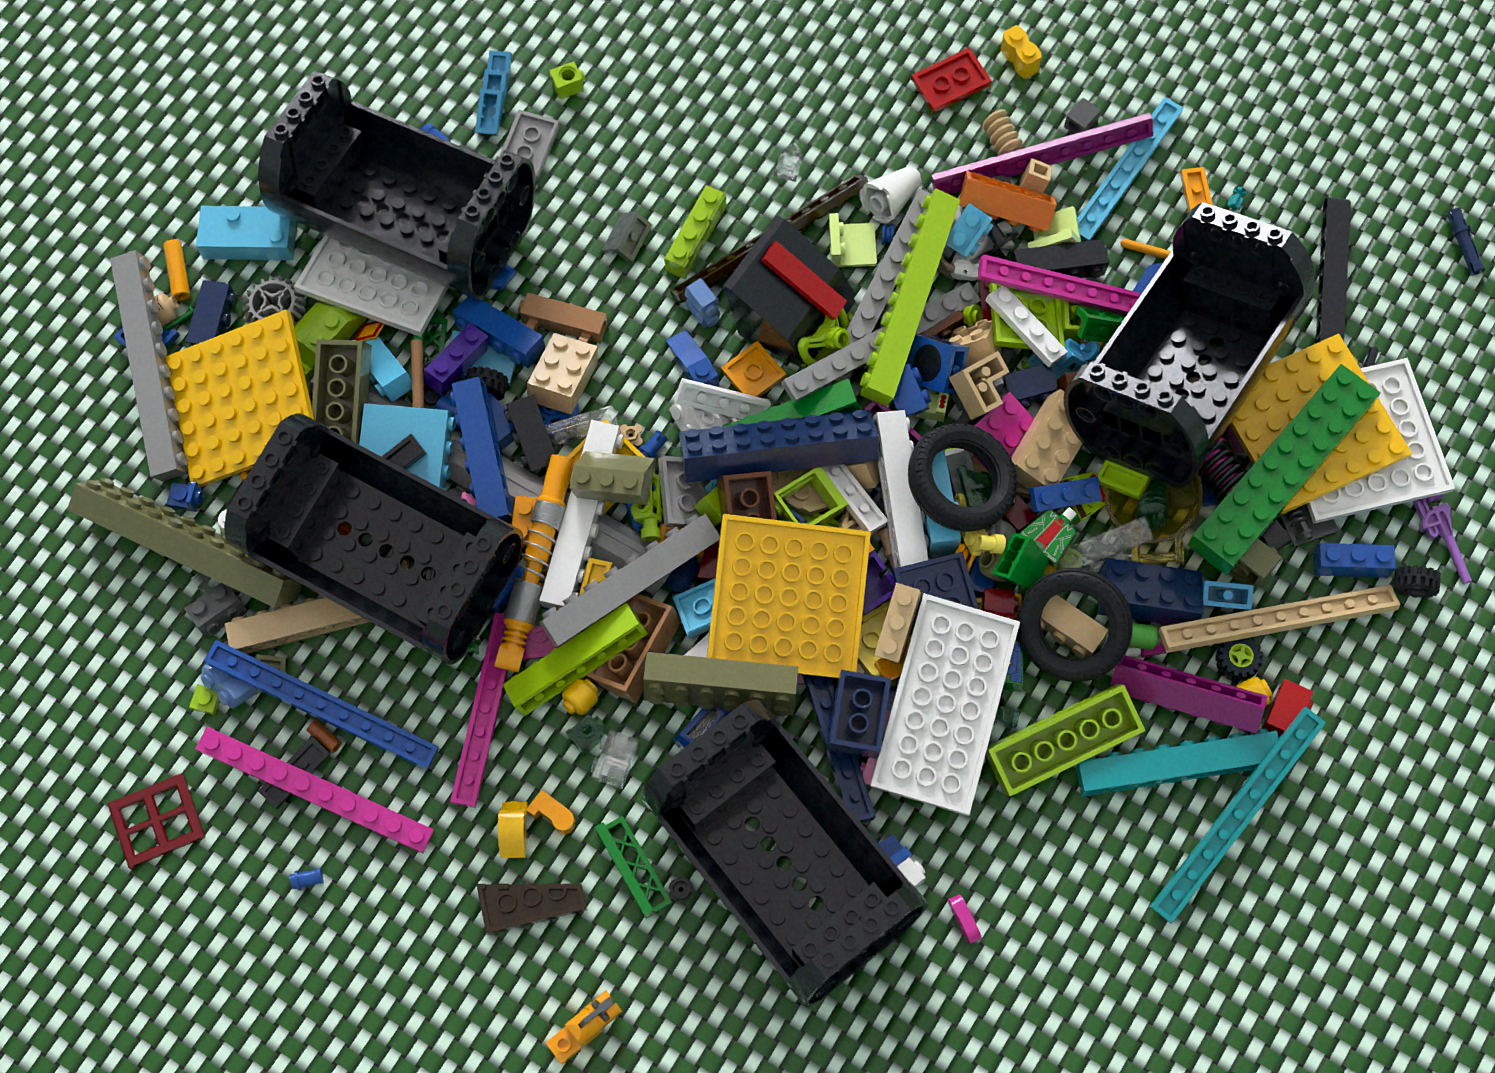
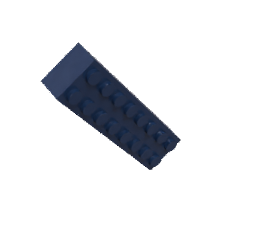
[679,410,879,483]

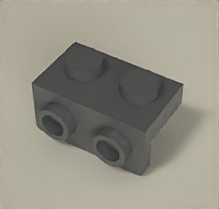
[184,583,247,638]

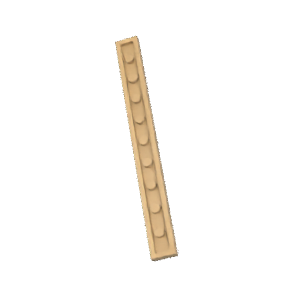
[1158,585,1401,653]

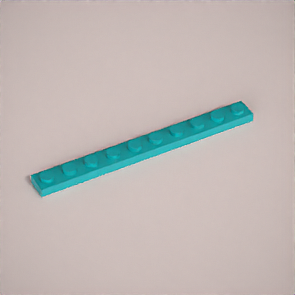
[1149,707,1326,923]

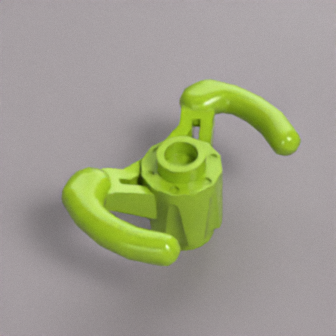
[797,308,850,366]

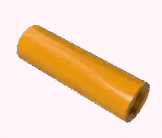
[163,239,191,301]

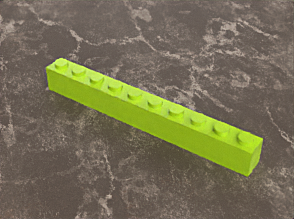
[860,188,960,406]

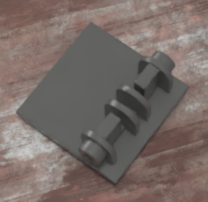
[1279,504,1339,547]

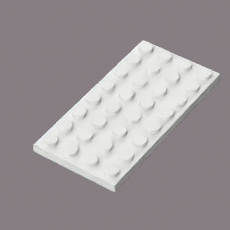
[870,593,1020,816]

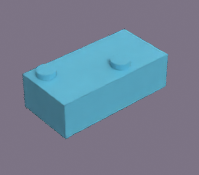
[196,206,297,260]
[920,450,961,559]

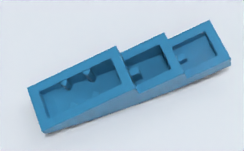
[475,50,513,135]

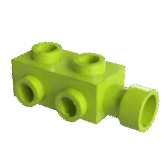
[631,469,663,542]

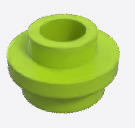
[963,304,983,327]

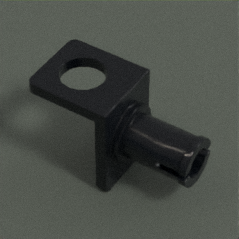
[986,220,1019,261]

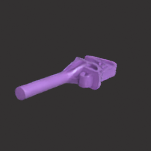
[1413,494,1472,584]

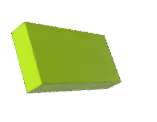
[1096,460,1151,500]

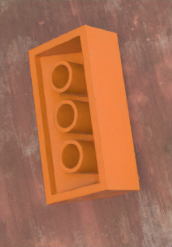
[959,171,1057,233]

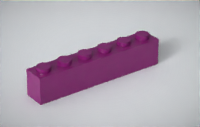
[1110,655,1268,733]

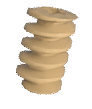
[982,109,1026,156]

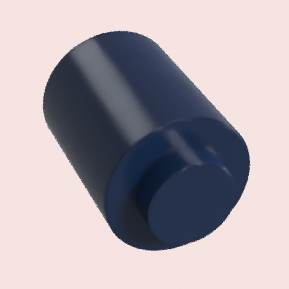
[667,558,700,593]

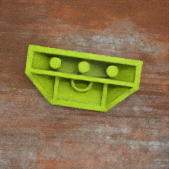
[294,302,367,383]

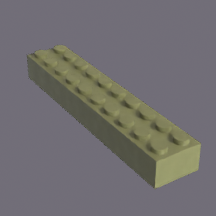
[67,478,302,608]

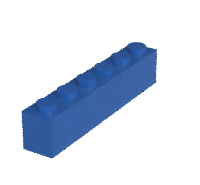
[450,377,513,521]

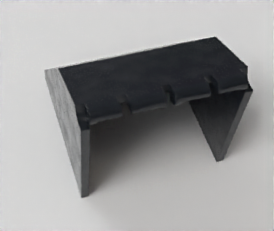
[723,215,856,367]

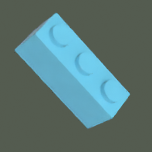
[366,336,412,402]

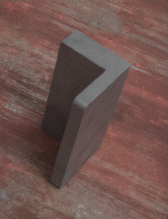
[602,211,652,262]

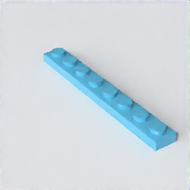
[1077,97,1184,242]

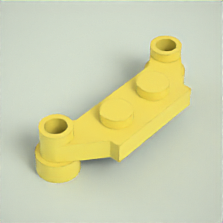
[954,493,1006,556]

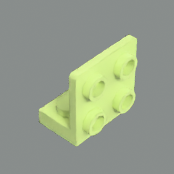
[1028,206,1081,248]
[829,213,877,267]

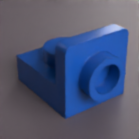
[166,482,203,512]

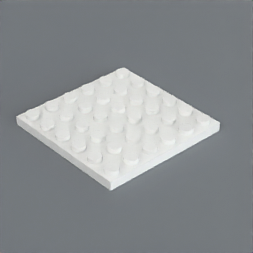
[294,201,448,337]
[1307,358,1455,524]

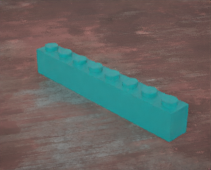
[1075,729,1279,797]

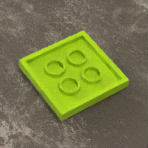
[989,283,1065,349]

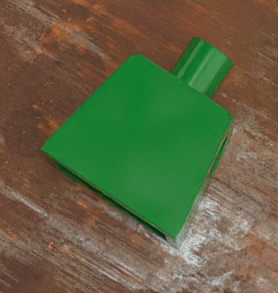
[992,533,1049,589]

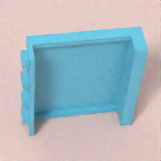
[359,403,456,492]

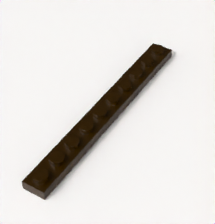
[670,174,868,303]

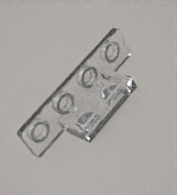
[545,406,619,447]
[1058,517,1153,573]

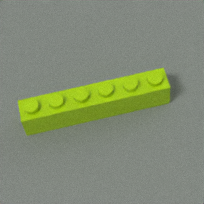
[503,602,648,716]

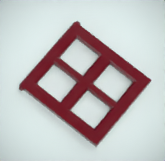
[108,773,206,870]

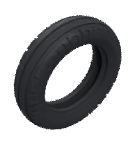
[908,423,1017,532]
[1017,568,1133,682]

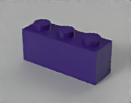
[424,323,488,396]

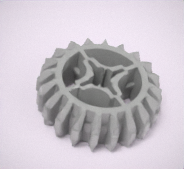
[243,275,306,326]

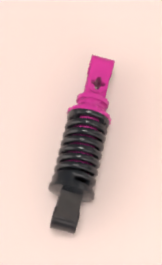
[1197,437,1292,552]

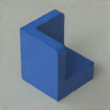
[877,835,912,866]

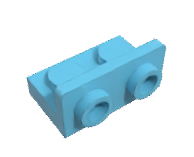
[946,203,993,258]

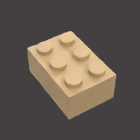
[527,333,598,415]

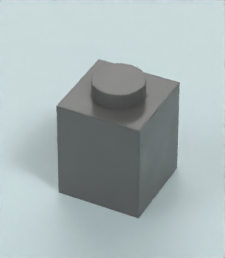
[1064,98,1101,134]

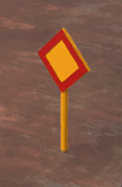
[354,321,385,341]

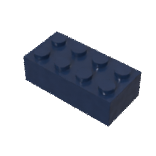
[1098,558,1204,625]

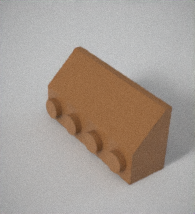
[586,594,682,704]

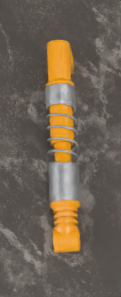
[494,455,575,673]

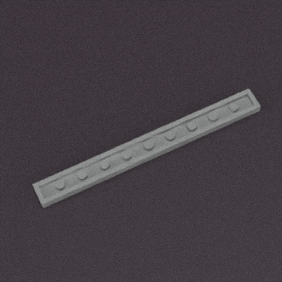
[781,282,981,403]

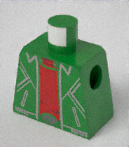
[1019,507,1079,569]

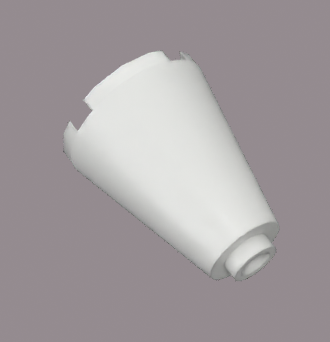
[860,166,921,224]

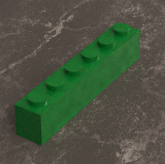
[722,379,861,427]

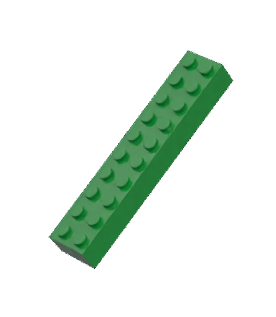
[1187,364,1381,576]

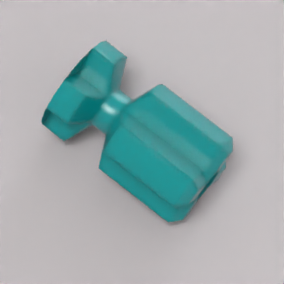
[1227,186,1247,211]

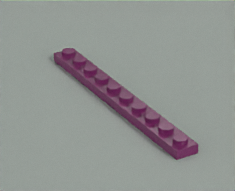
[931,113,1153,194]

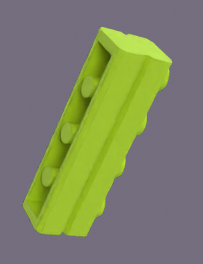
[664,186,727,279]

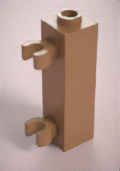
[518,293,608,344]

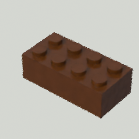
[717,471,777,520]

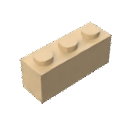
[874,583,923,664]
[1041,595,1109,658]

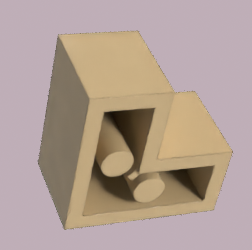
[949,351,1009,420]

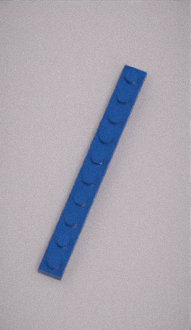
[204,640,439,771]

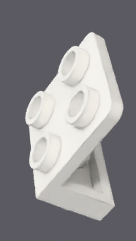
[669,402,737,432]

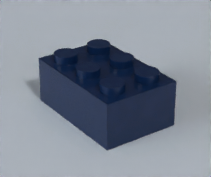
[827,670,891,759]

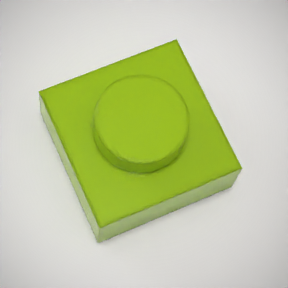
[189,684,220,715]

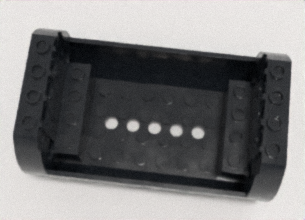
[258,71,536,301]
[1063,202,1316,489]
[224,413,524,665]
[642,700,928,1008]

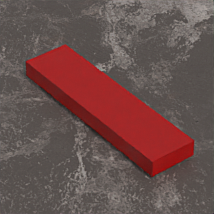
[761,241,847,320]

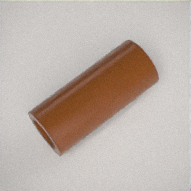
[307,720,342,753]

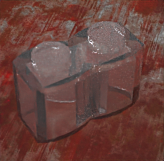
[591,730,640,790]

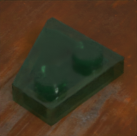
[957,465,1016,507]

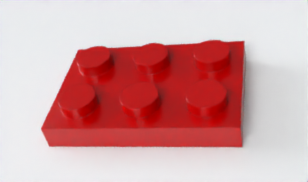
[911,48,992,113]

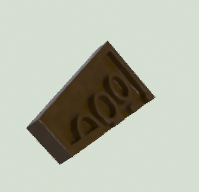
[476,884,587,935]

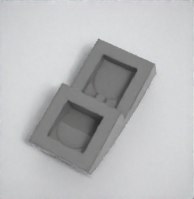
[945,448,981,494]

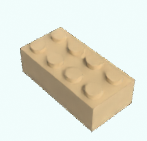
[1011,389,1082,490]

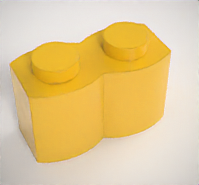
[1001,25,1042,79]

